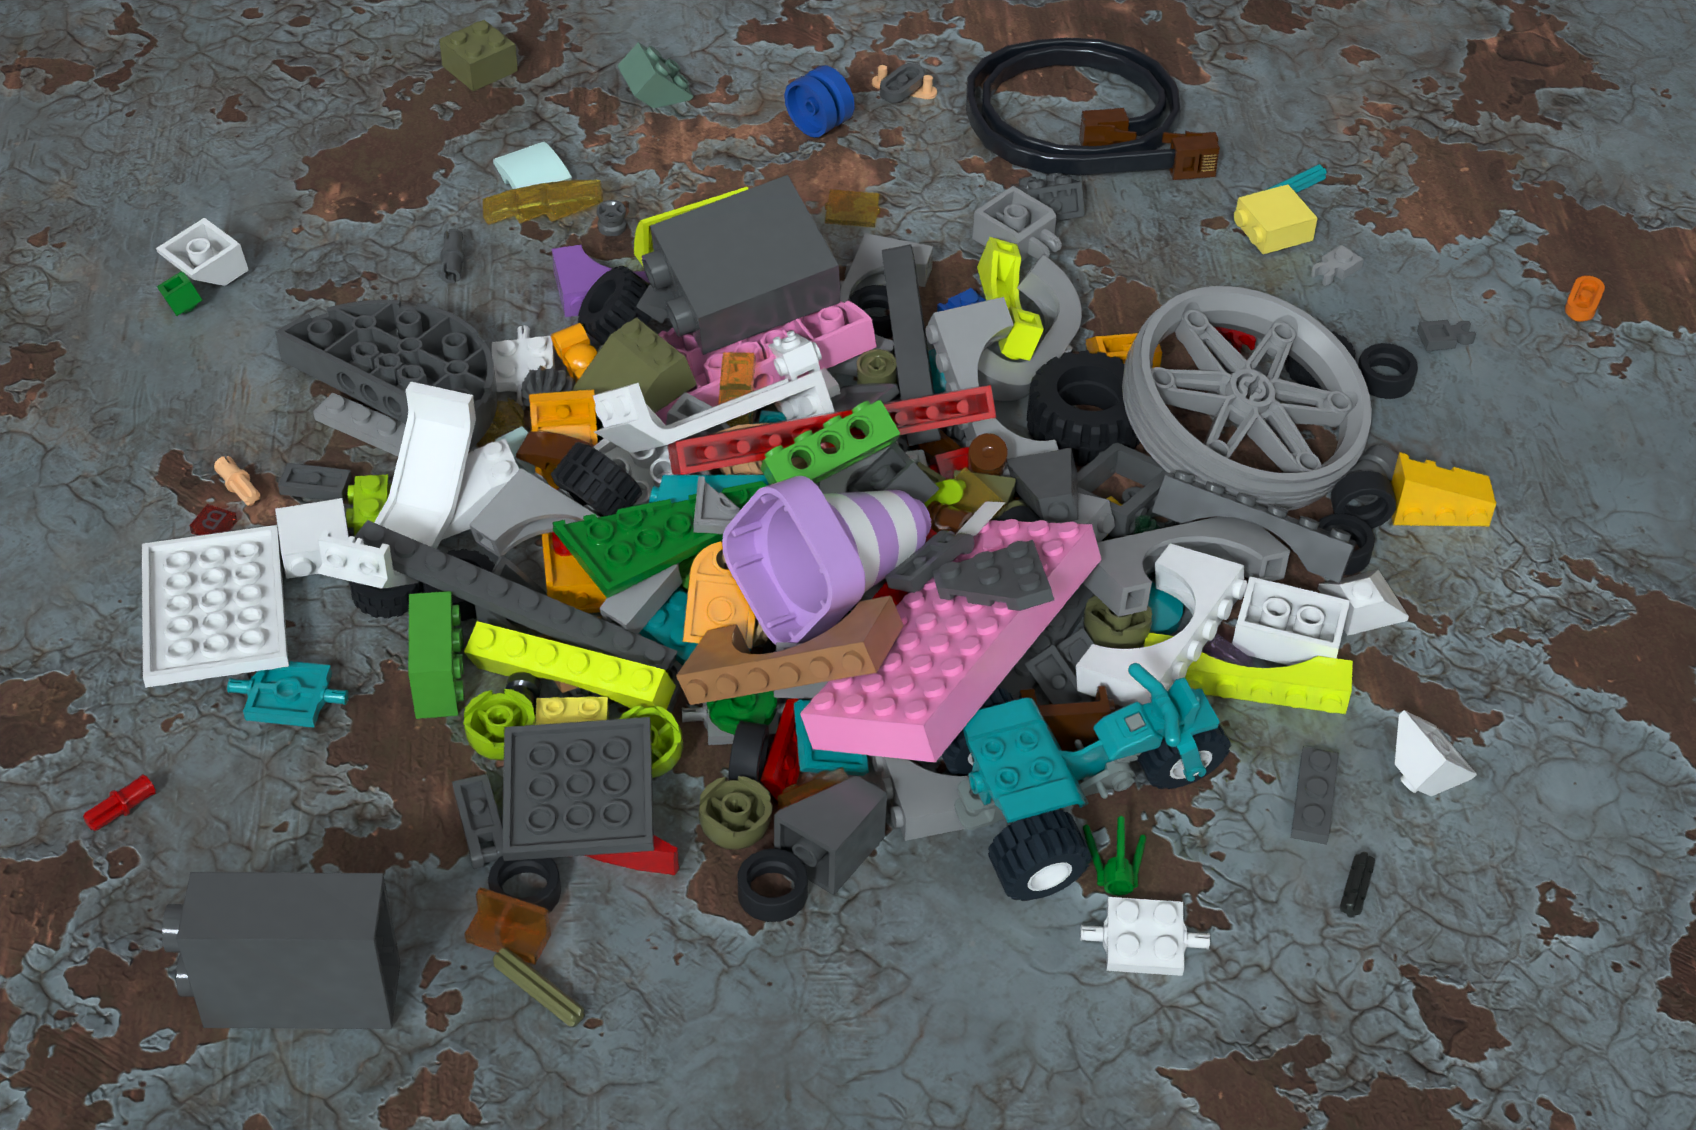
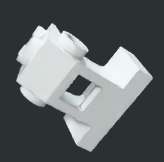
[768,331,841,413]

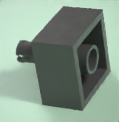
[847,442,939,504]

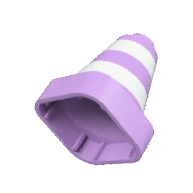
[722,476,931,645]

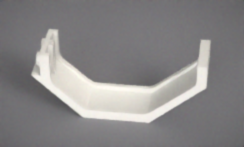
[317,382,476,589]

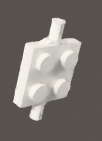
[492,325,555,406]
[1080,897,1210,976]

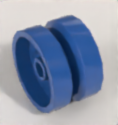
[784,65,855,137]

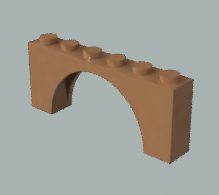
[676,596,904,705]

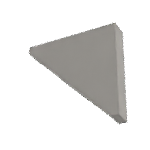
[693,476,740,534]

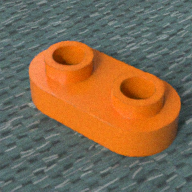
[1565,276,1605,322]

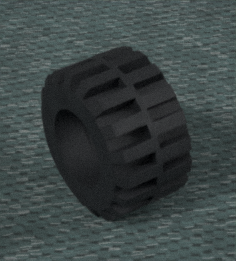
[578,266,652,345]
[551,442,643,517]

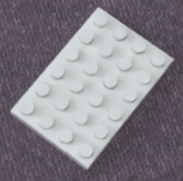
[142,525,289,688]

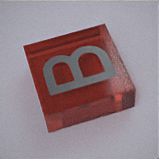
[189,504,237,536]

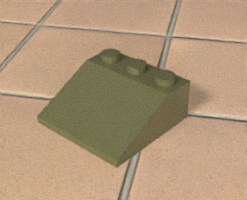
[573,318,697,422]

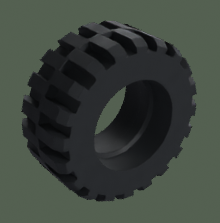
[1026,351,1140,466]

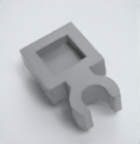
[1311,245,1364,286]

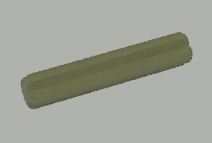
[493,947,585,1027]

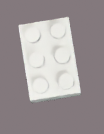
[1231,576,1350,666]

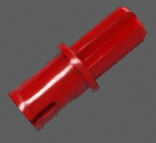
[83,774,156,831]

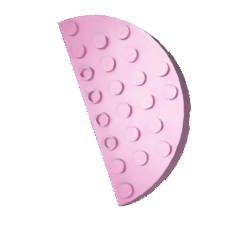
[655,300,877,425]

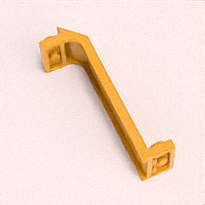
[529,389,607,613]

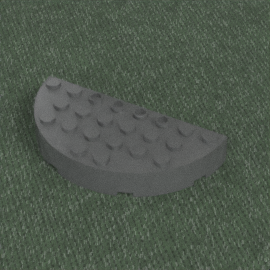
[275,300,498,451]

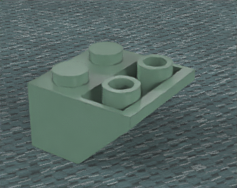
[618,42,694,108]

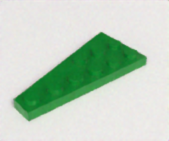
[552,481,767,599]

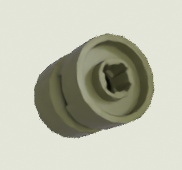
[856,349,897,385]

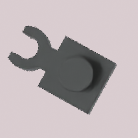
[1417,320,1476,351]

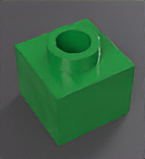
[157,271,202,316]

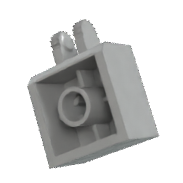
[972,186,1062,262]

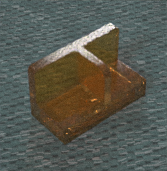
[465,887,551,965]

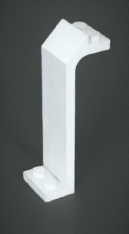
[593,370,835,453]

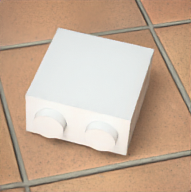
[275,498,349,579]

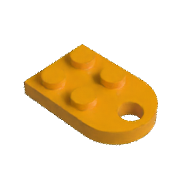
[682,542,755,649]

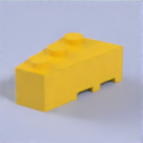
[1391,452,1496,526]

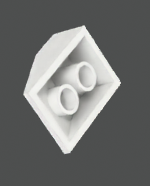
[441,438,519,540]

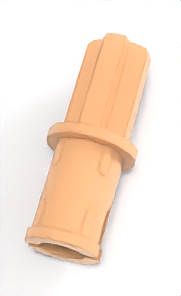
[214,456,260,506]

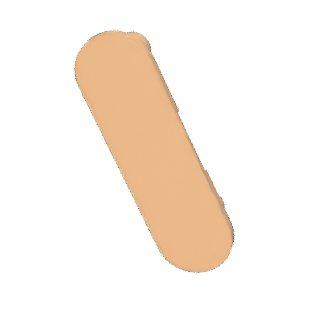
[872,65,937,99]

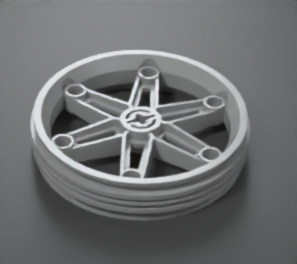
[1122,286,1372,511]

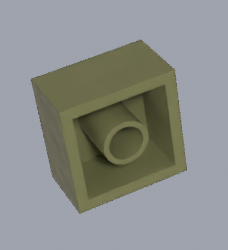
[439,20,518,91]

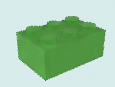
[408,591,465,719]

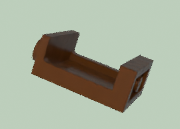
[1019,686,1115,752]

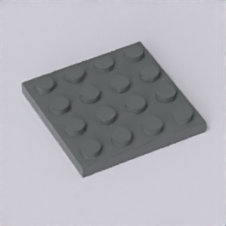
[502,717,654,861]

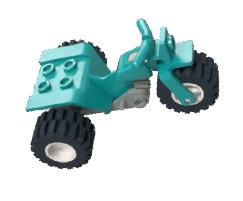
[941,663,1231,901]

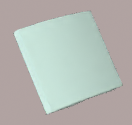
[493,142,572,201]

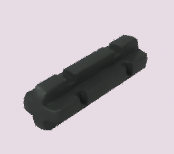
[1340,852,1376,918]

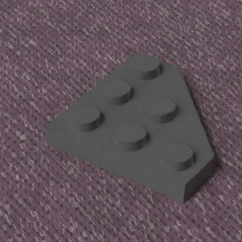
[932,540,1054,611]

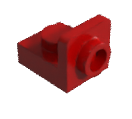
[928,447,969,480]

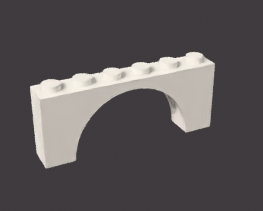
[1076,543,1247,707]

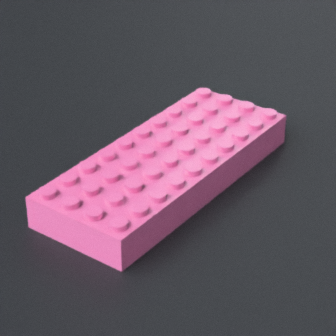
[800,519,1102,762]

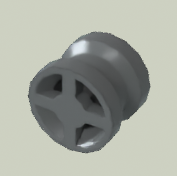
[597,200,627,236]

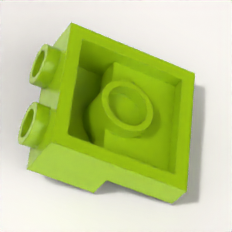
[346,474,392,536]

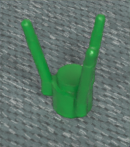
[1083,816,1146,896]

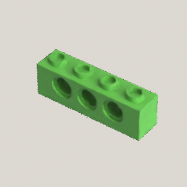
[760,399,900,485]

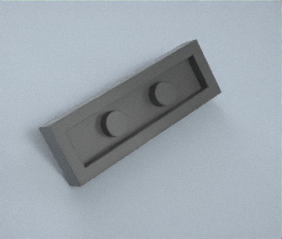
[1290,746,1339,845]

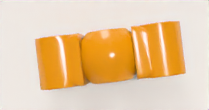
[551,323,597,383]

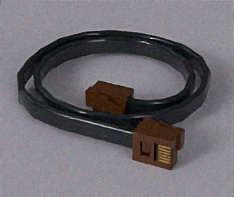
[966,38,1220,180]

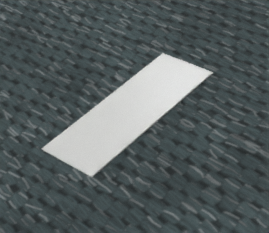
[955,502,1005,536]

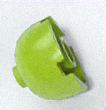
[463,689,536,761]
[619,705,684,778]

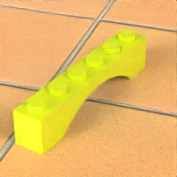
[977,237,1044,361]
[464,621,676,710]
[1143,633,1353,714]

